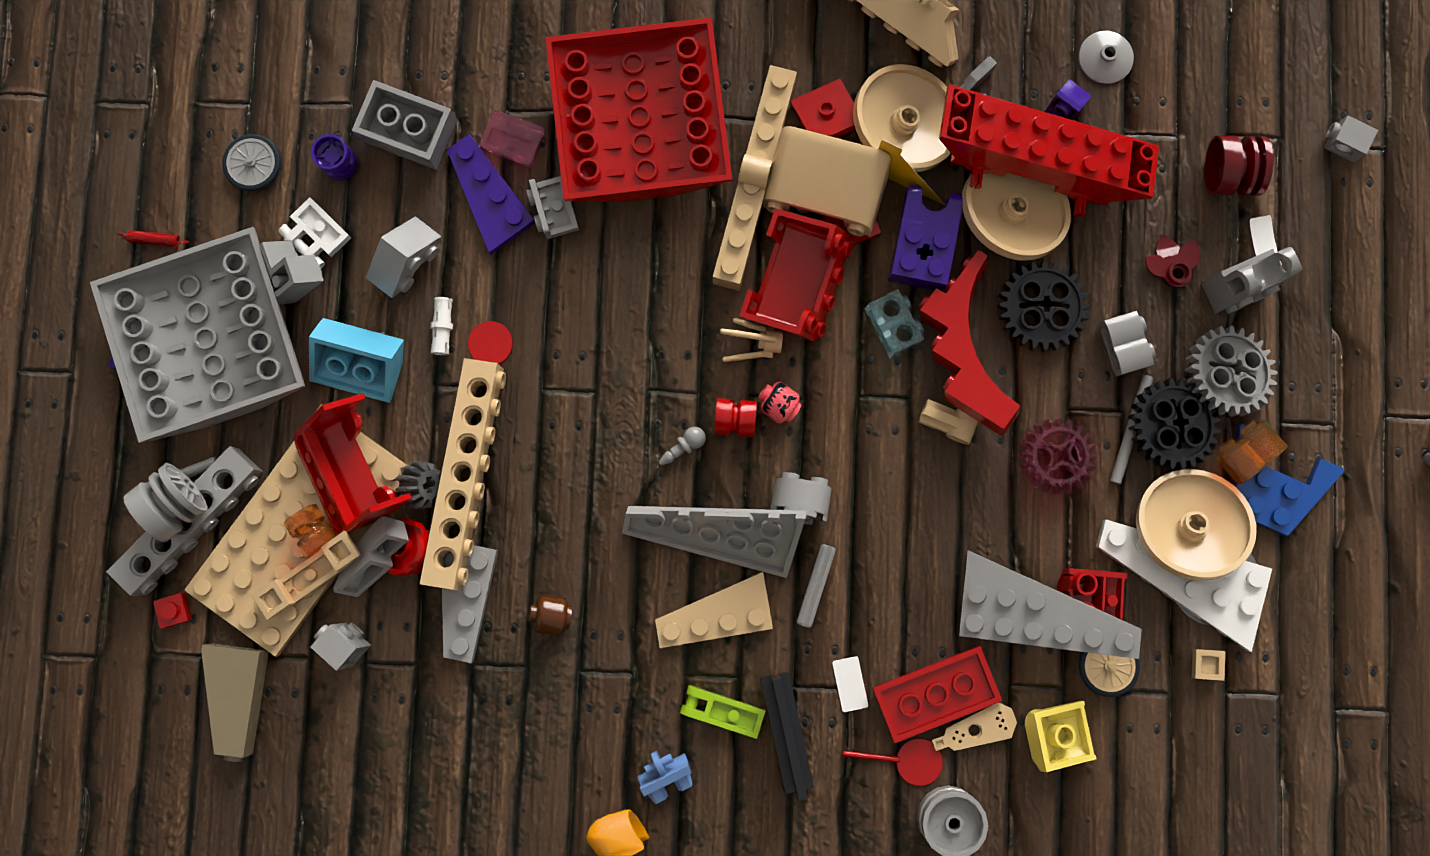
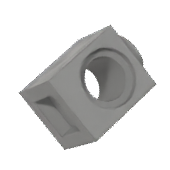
[1324,115,1378,163]

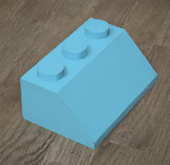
[309,318,404,403]

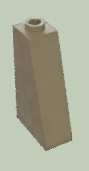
[201,643,269,762]

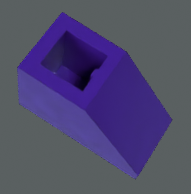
[1044,79,1091,120]

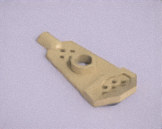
[932,702,1017,751]

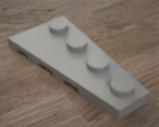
[442,545,498,663]

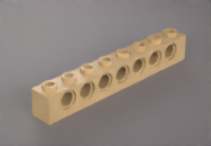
[420,358,506,591]

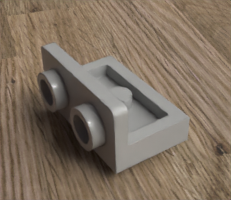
[526,176,579,239]

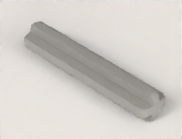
[797,544,836,628]

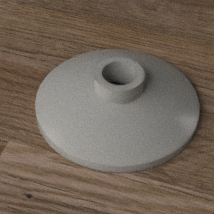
[1078,31,1134,85]

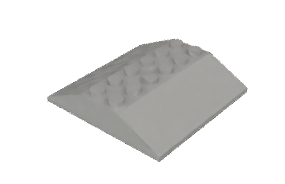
[90,227,306,443]

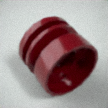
[1204,135,1274,196]

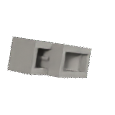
[333,516,409,597]

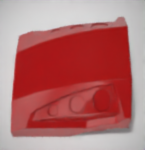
[1057,568,1128,620]

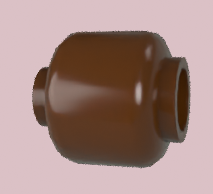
[528,596,572,635]

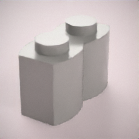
[1099,311,1156,377]

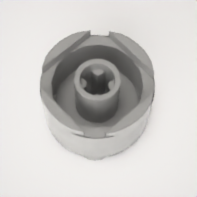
[770,472,832,525]

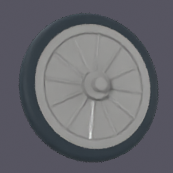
[222,134,281,191]

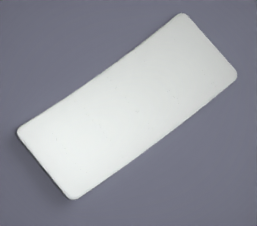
[1250,215,1282,265]

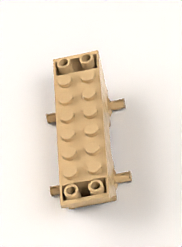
[849,0,959,67]

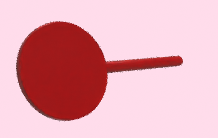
[468,321,513,394]
[842,738,943,786]

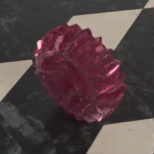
[1018,418,1098,495]

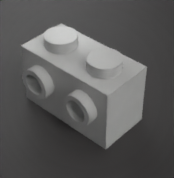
[311,623,371,671]

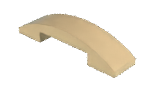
[252,531,361,620]

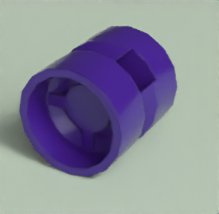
[311,134,357,181]

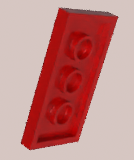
[872,646,1002,743]

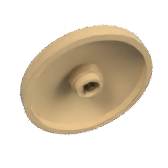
[853,64,951,172]
[962,173,1071,260]
[1136,469,1256,581]

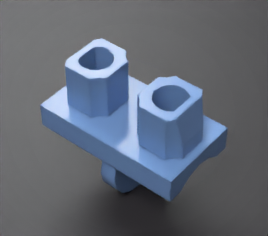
[638,751,693,804]

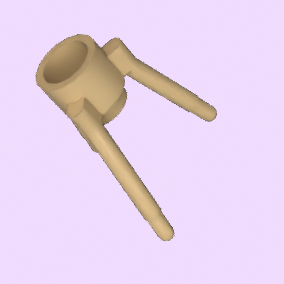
[720,318,783,362]

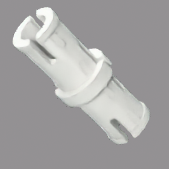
[430,297,453,355]

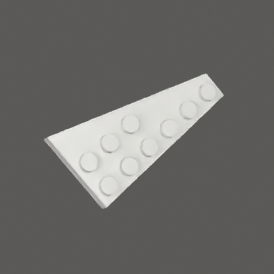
[1096,520,1272,652]

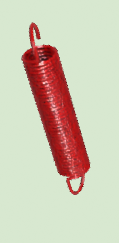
[117,230,189,247]

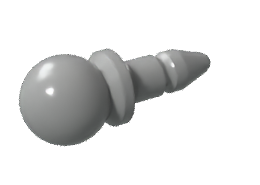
[659,426,706,465]

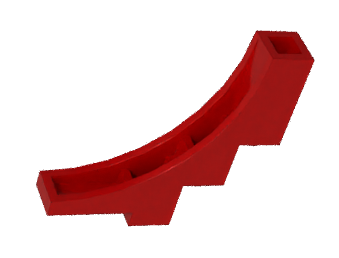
[919,250,1020,437]

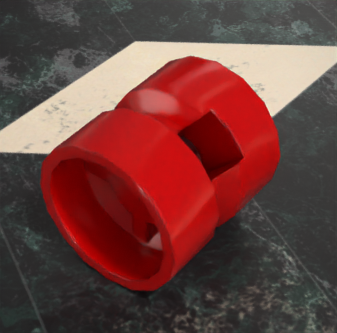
[714,398,757,438]

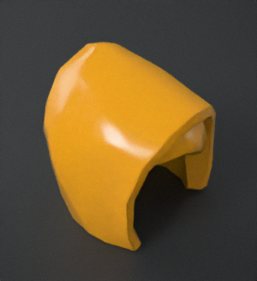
[585,809,649,856]

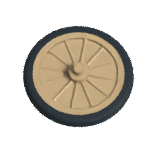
[1079,652,1140,697]

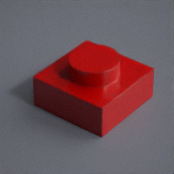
[153,593,192,629]

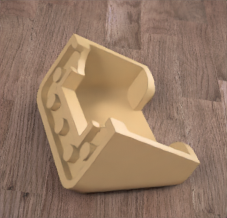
[763,126,891,236]

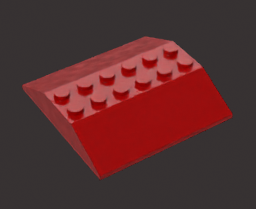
[545,17,732,202]

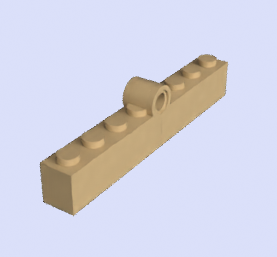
[713,65,797,291]

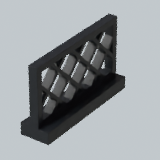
[760,672,814,801]

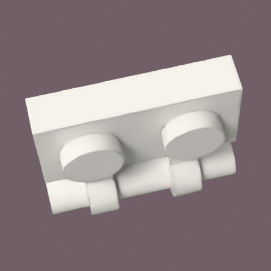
[278,197,351,268]

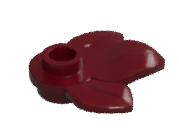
[1145,235,1200,288]

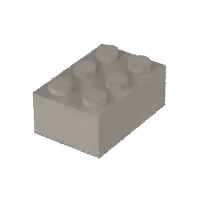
[352,80,457,170]

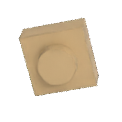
[1191,649,1225,681]

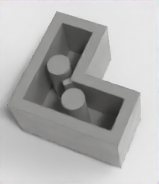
[366,216,441,298]
[259,241,324,305]

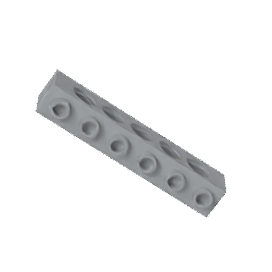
[106,446,263,596]

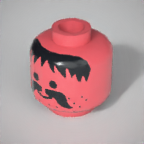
[758,382,802,424]

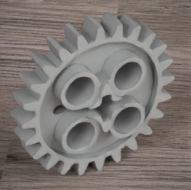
[1185,326,1278,417]

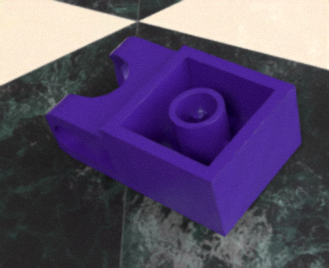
[888,184,963,292]

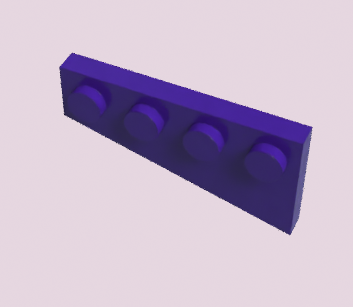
[447,134,535,255]

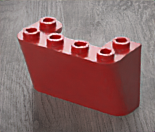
[739,208,853,342]

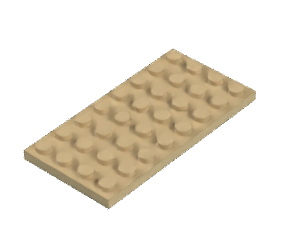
[185,404,408,657]

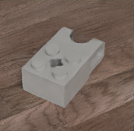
[1201,247,1303,314]

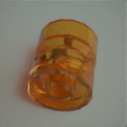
[283,504,337,559]

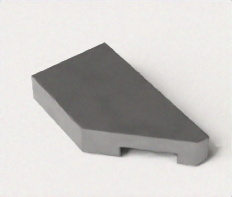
[961,56,997,91]

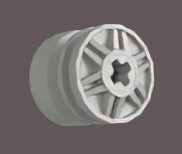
[123,463,208,542]

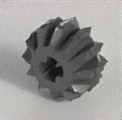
[395,461,441,509]

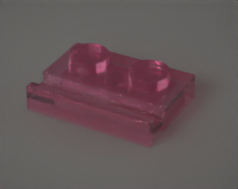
[479,109,546,168]

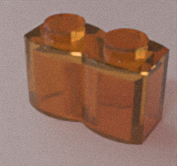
[1215,420,1288,485]

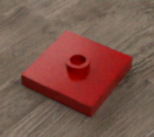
[790,79,856,138]

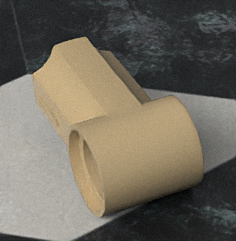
[918,399,978,445]

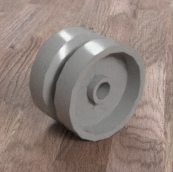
[917,785,988,856]

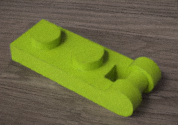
[680,685,766,739]

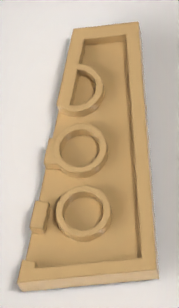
[655,572,773,648]

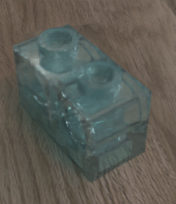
[865,289,925,358]

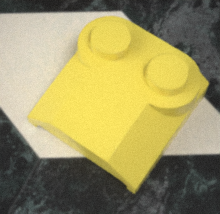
[1025,701,1096,772]

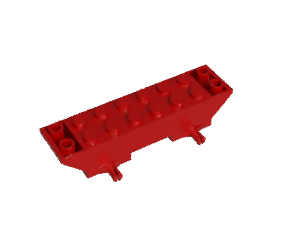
[939,84,1159,218]

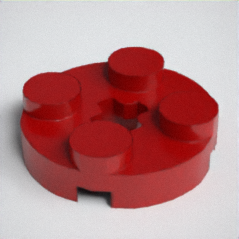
[387,518,430,577]

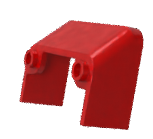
[294,393,412,535]

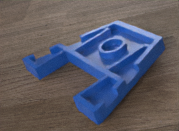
[1232,424,1344,536]

